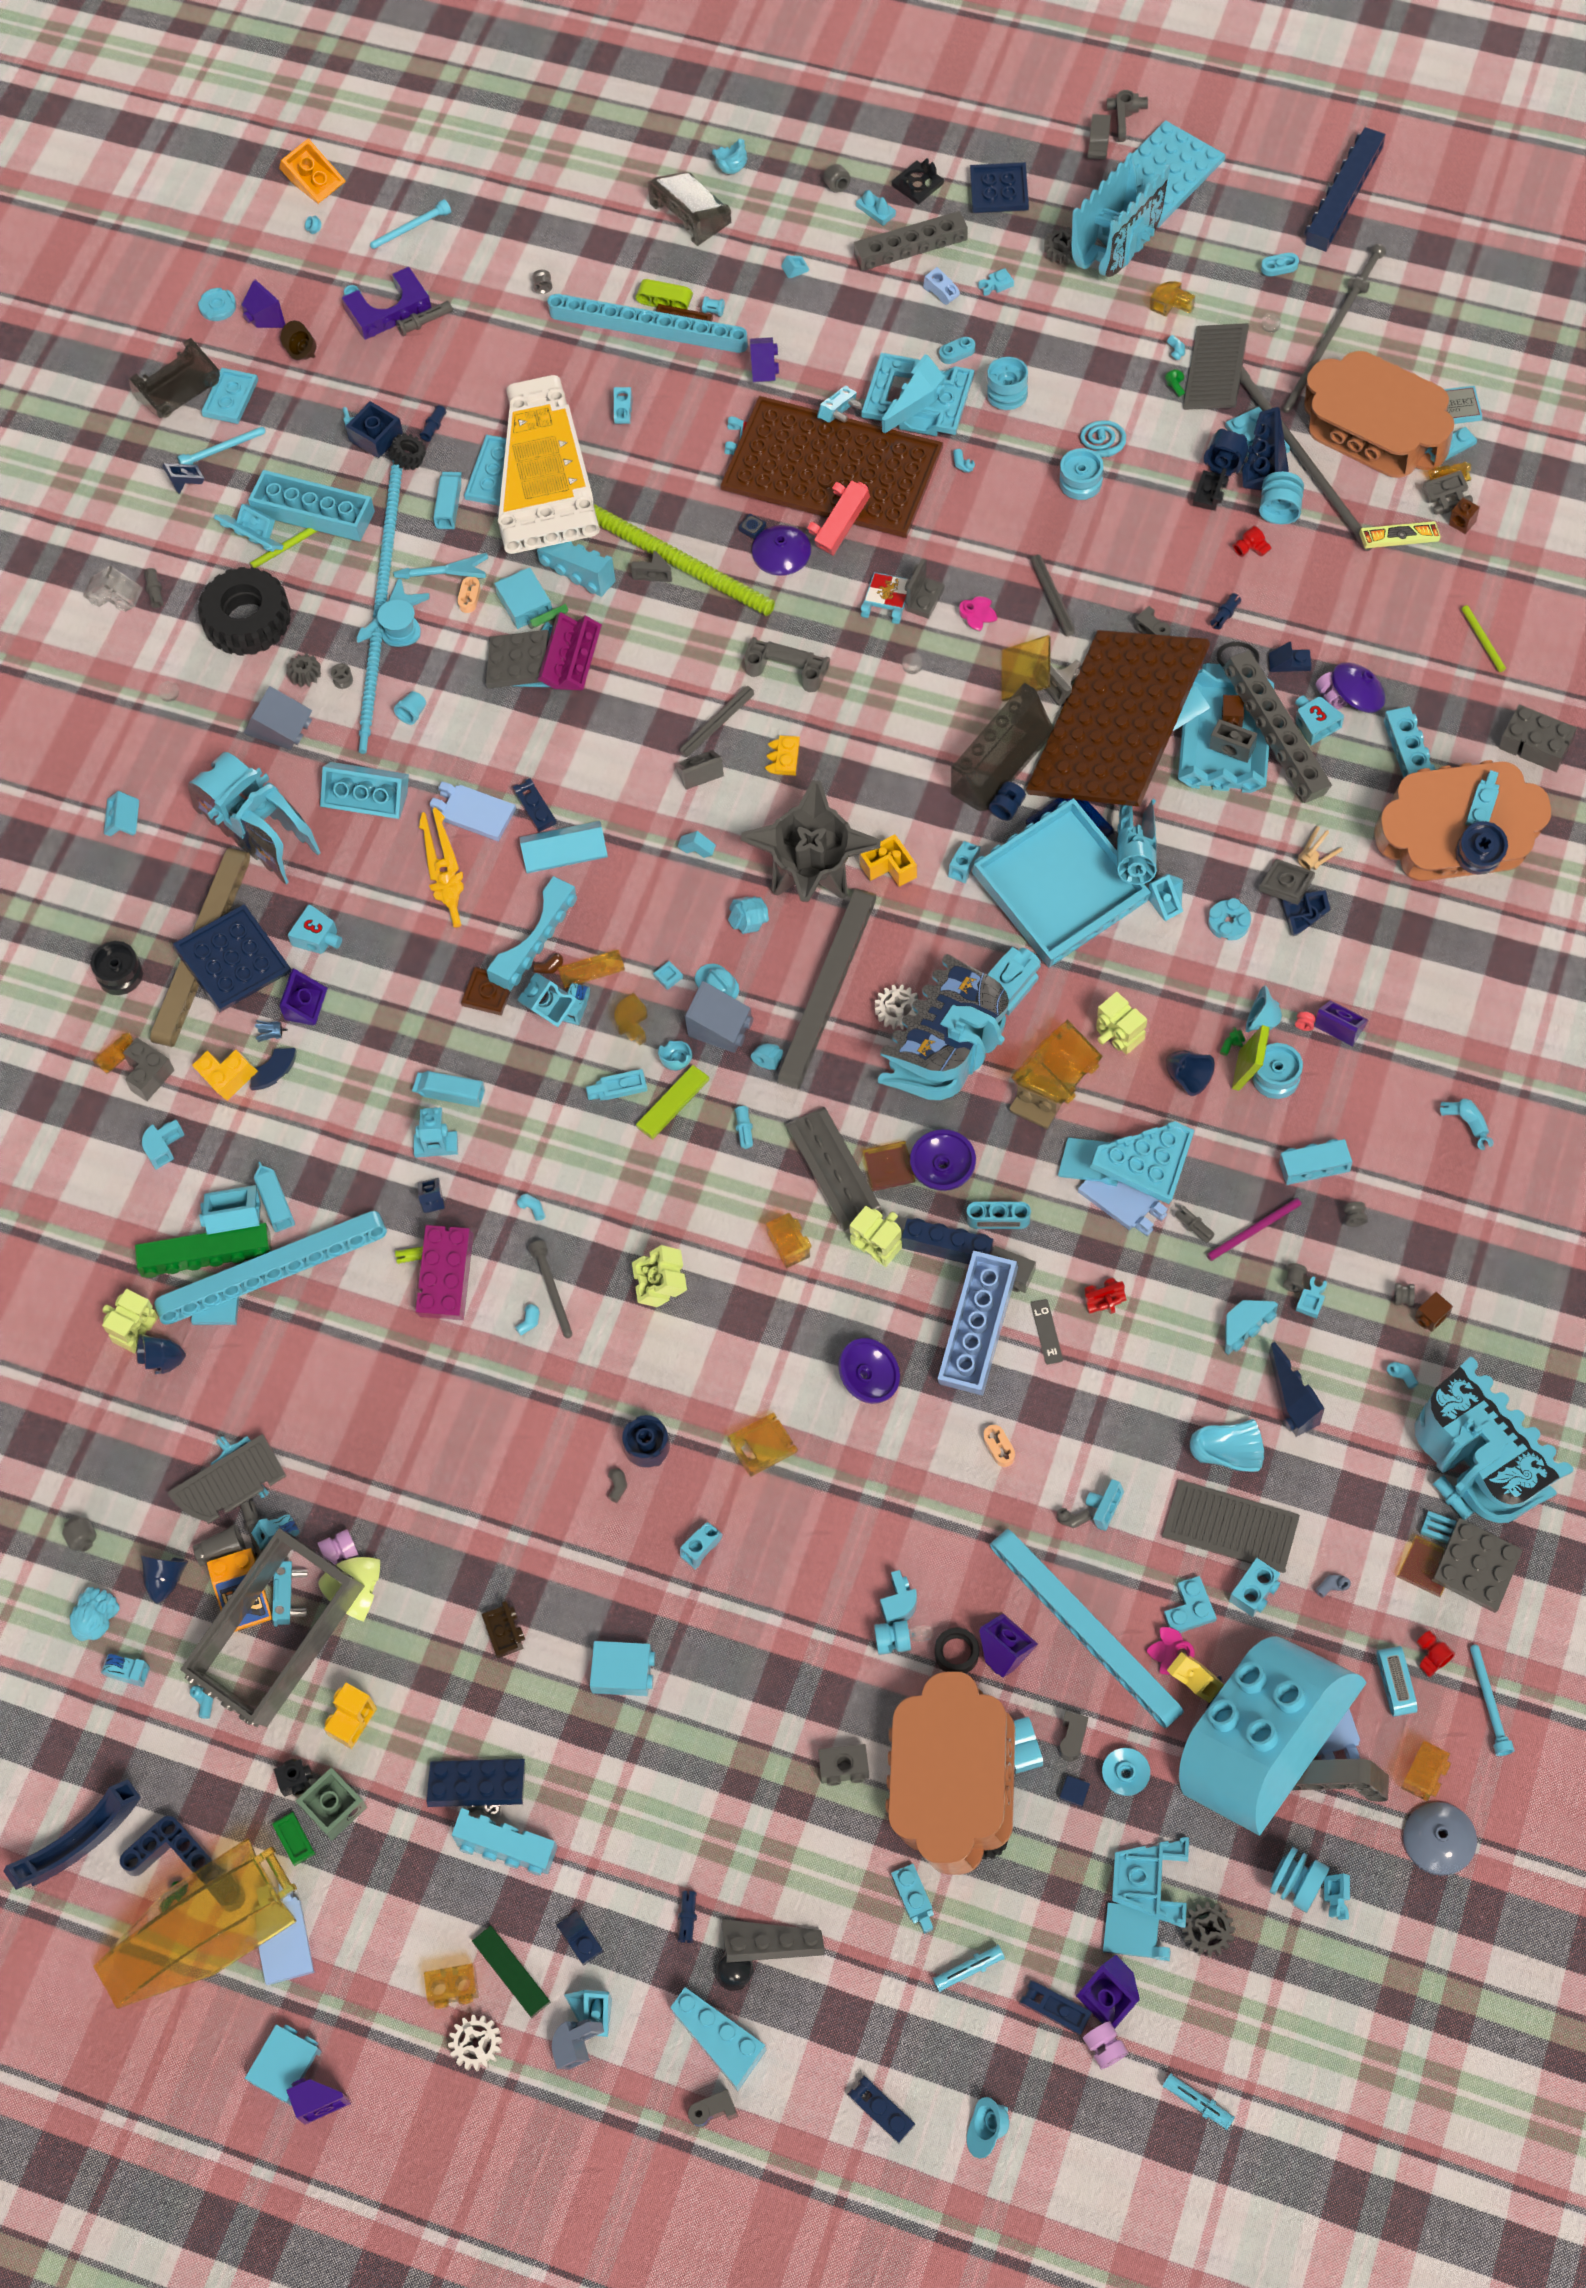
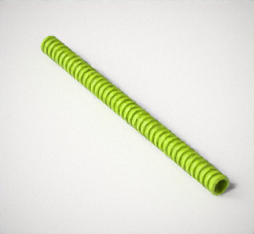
[594,504,775,616]

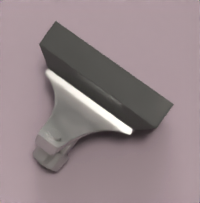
[1036,659,1081,706]

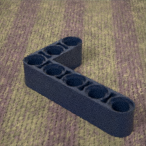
[120,1816,244,1911]

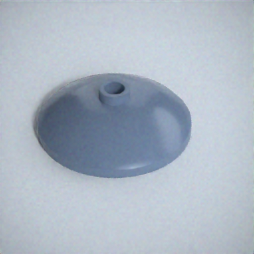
[1403,1802,1477,1876]

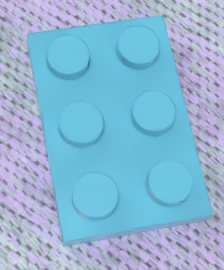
[201,368,258,424]
[1225,407,1290,457]

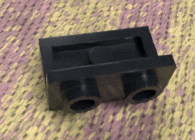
[1193,468,1229,511]

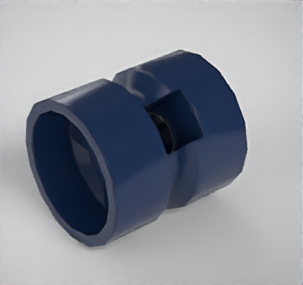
[989,781,1026,821]

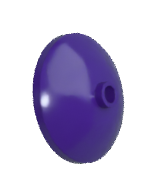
[752,525,811,576]
[1332,662,1386,713]
[910,1129,976,1191]
[838,1338,900,1404]

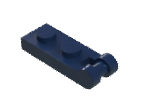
[512,778,557,833]
[1019,1980,1092,2036]
[847,2075,915,2144]

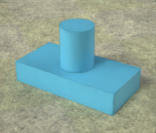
[1086,1479,1124,1531]

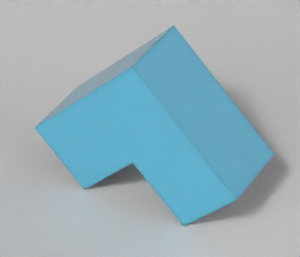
[678,831,716,858]

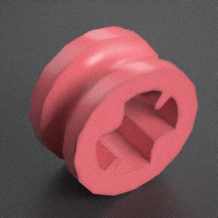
[1295,1012,1316,1031]

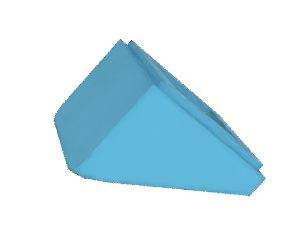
[781,255,810,278]

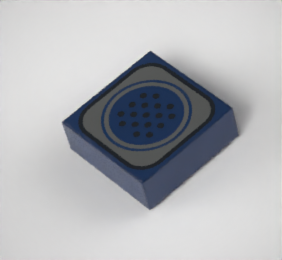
[739,514,766,540]

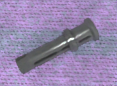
[396,300,453,337]

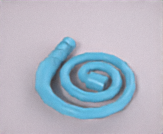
[1080,420,1126,458]

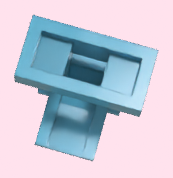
[414,1107,458,1158]

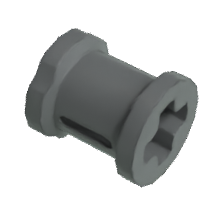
[1283,1263,1307,1292]

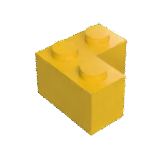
[859,834,917,887]
[192,1050,258,1101]
[324,1683,377,1749]

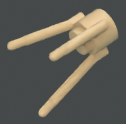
[1297,826,1343,870]

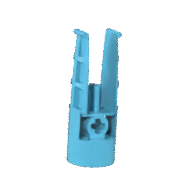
[1117,799,1157,885]

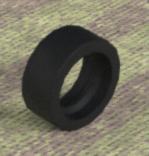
[935,1627,979,1674]

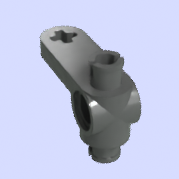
[1107,90,1148,141]

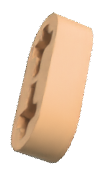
[458,577,481,613]
[984,1425,1015,1467]

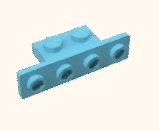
[214,504,283,552]

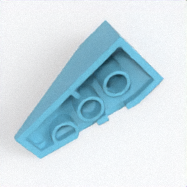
[882,354,946,433]

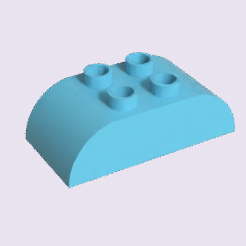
[1179,1636,1367,1836]

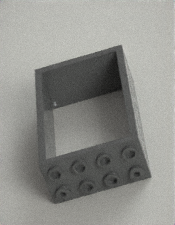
[180,1528,365,1728]

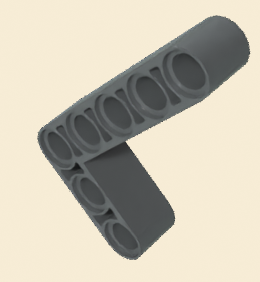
[1292,1759,1389,1802]

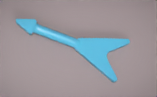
[393,553,488,579]
[357,579,429,643]

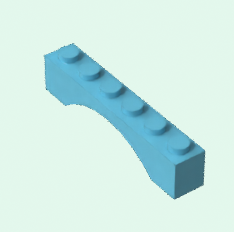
[487,876,577,991]

